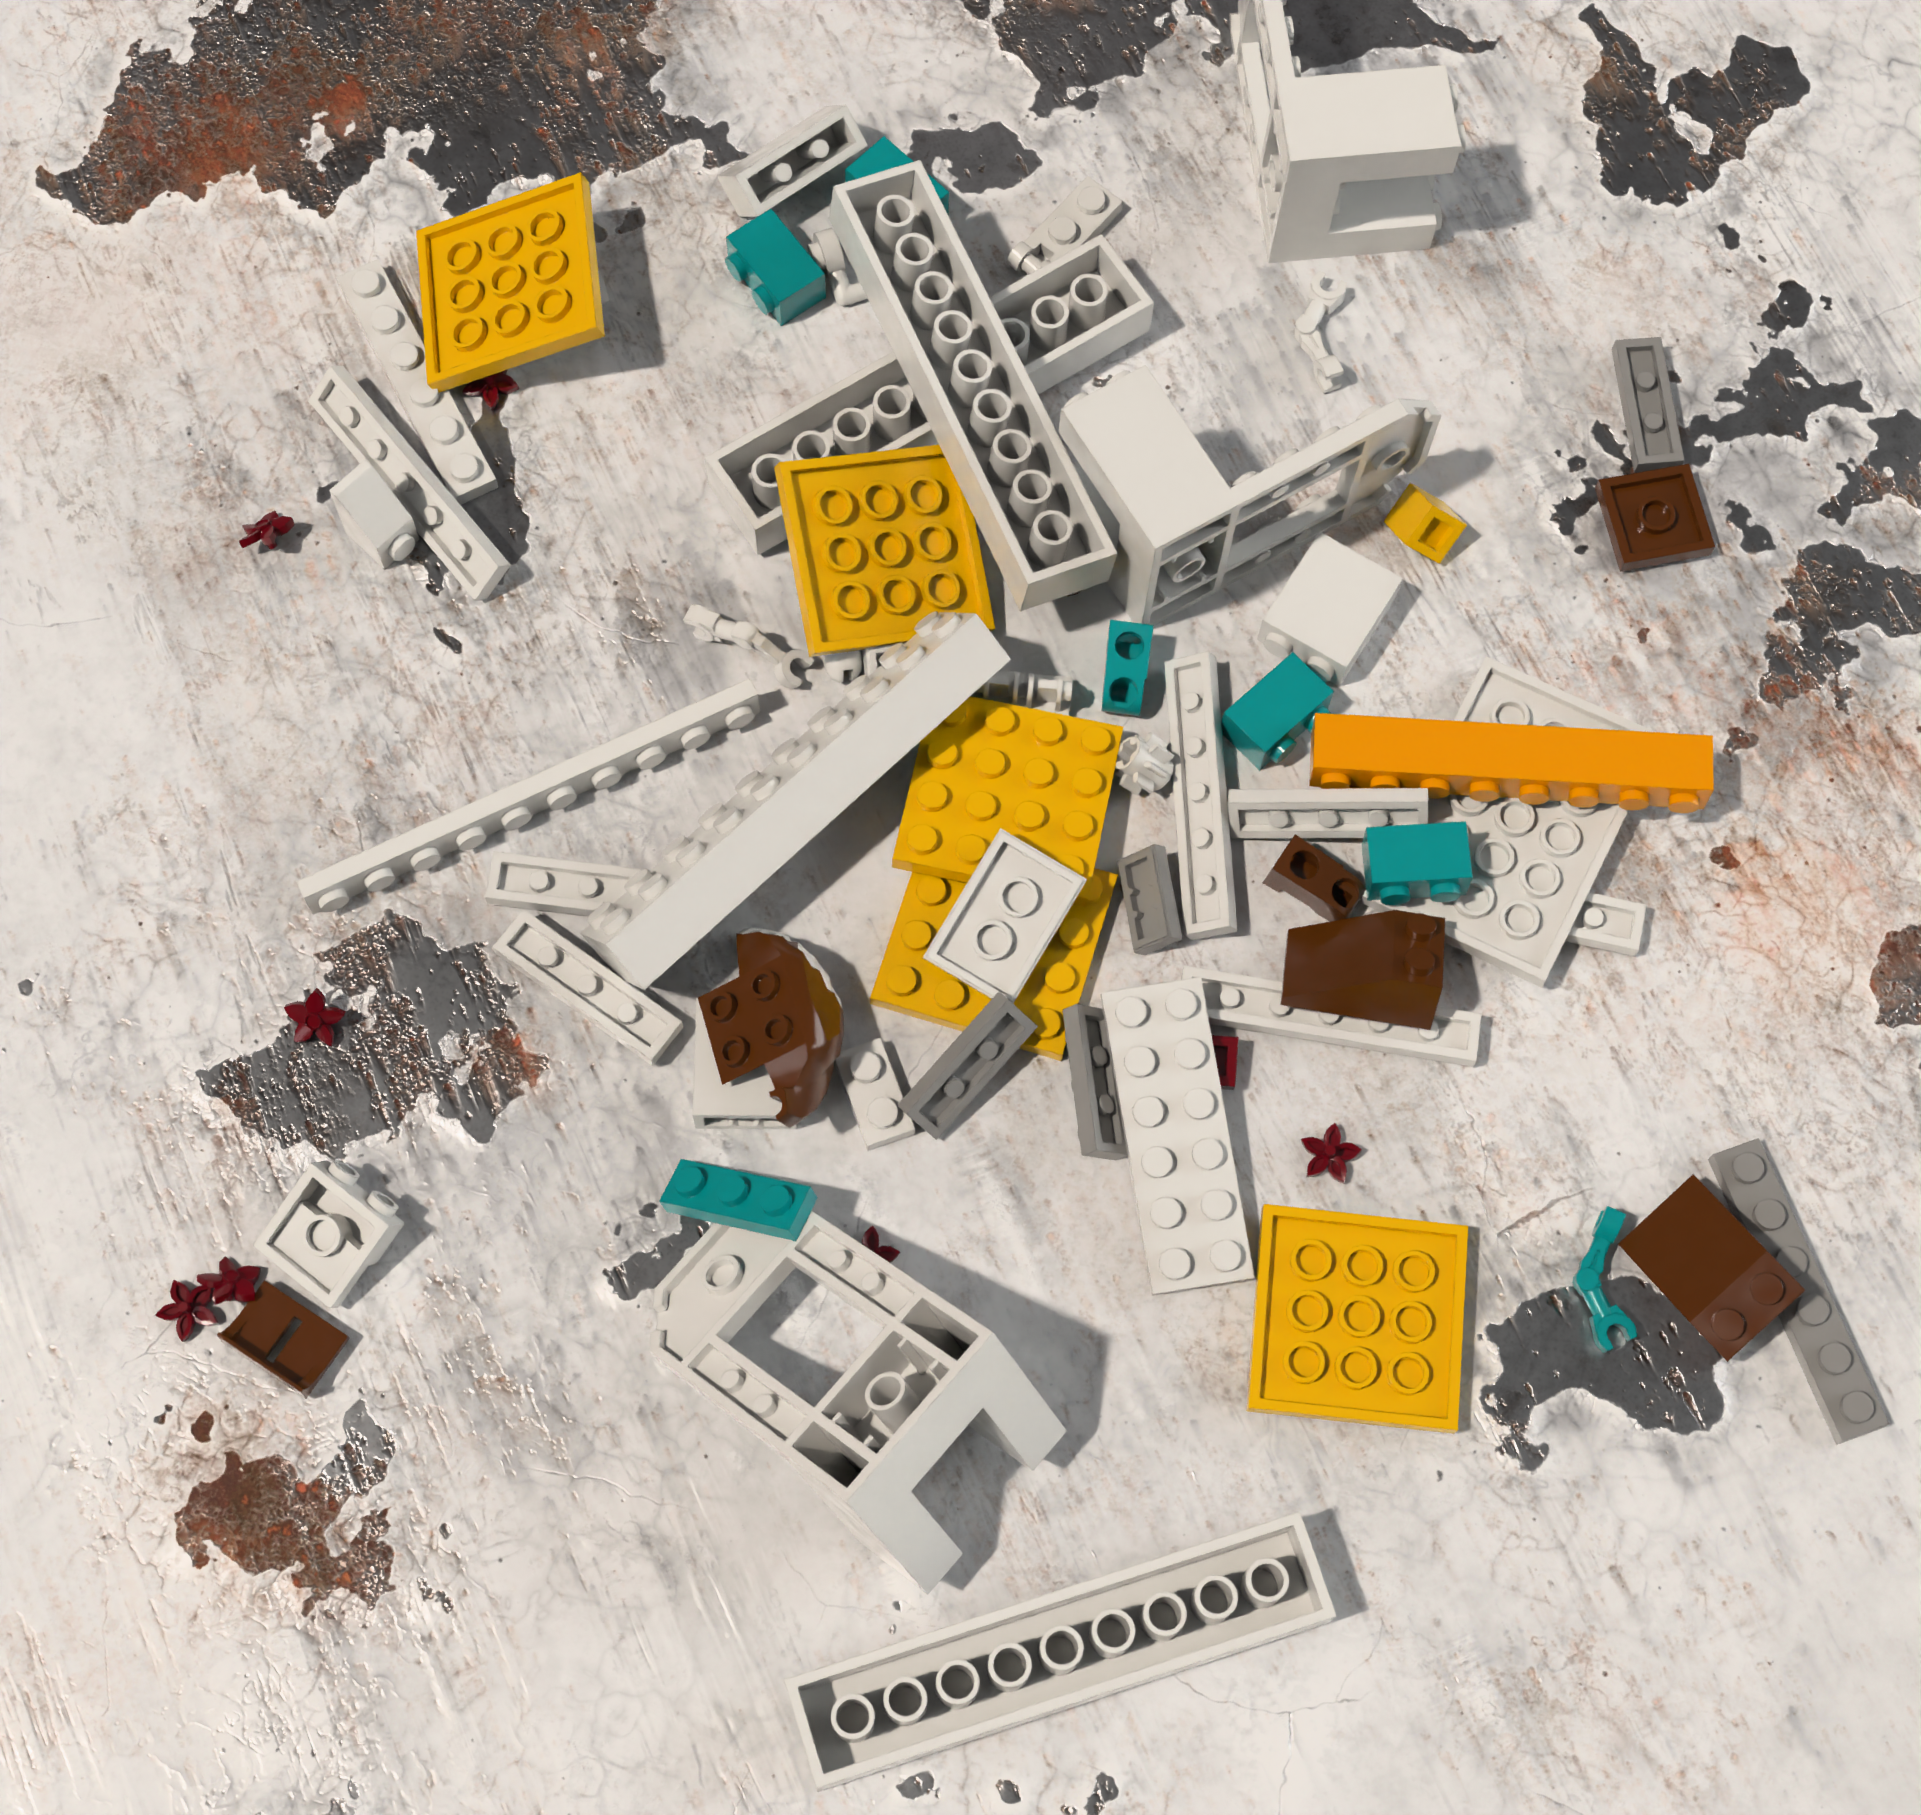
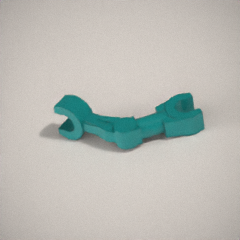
[1572,1206,1637,1353]

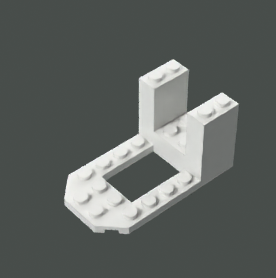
[1229,0,1466,263]
[1059,365,1441,625]
[649,1211,1067,1595]

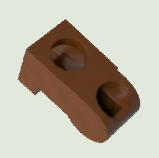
[1262,834,1366,921]

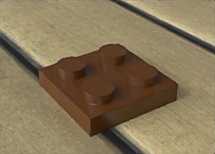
[1595,464,1715,572]

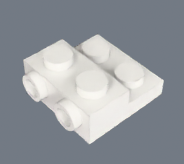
[253,1159,405,1309]

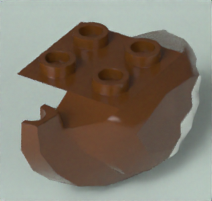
[698,928,844,1128]

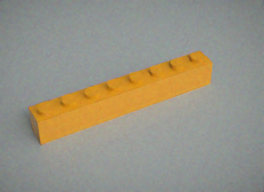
[1309,713,1714,813]

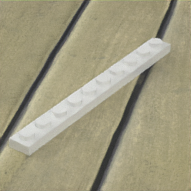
[296,678,760,914]

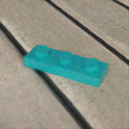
[659,1159,818,1241]

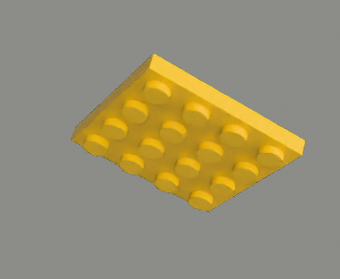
[416,172,605,393]
[774,445,995,657]
[892,696,1123,907]
[870,868,1118,1061]
[1246,1204,1468,1434]

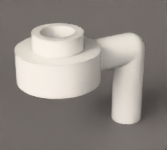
[807,228,868,306]

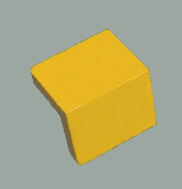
[1384,482,1467,564]

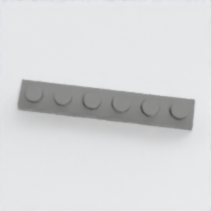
[1708,1138,1889,1445]

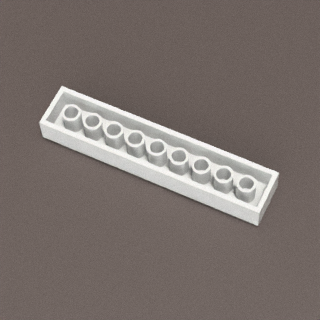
[829,160,1118,611]
[705,234,1154,556]
[580,611,1011,990]
[784,1511,1337,1792]

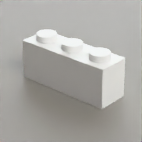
[717,105,868,217]

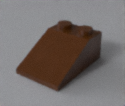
[1280,910,1445,1030]
[1618,1174,1805,1362]

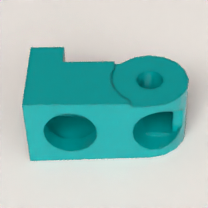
[1101,620,1154,716]

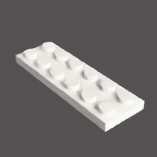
[1100,977,1255,1295]

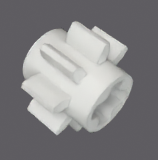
[1114,732,1174,795]

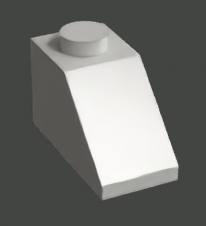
[329,459,419,570]

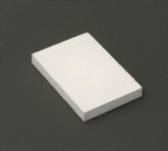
[923,828,1087,1003]

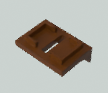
[217,1280,350,1399]

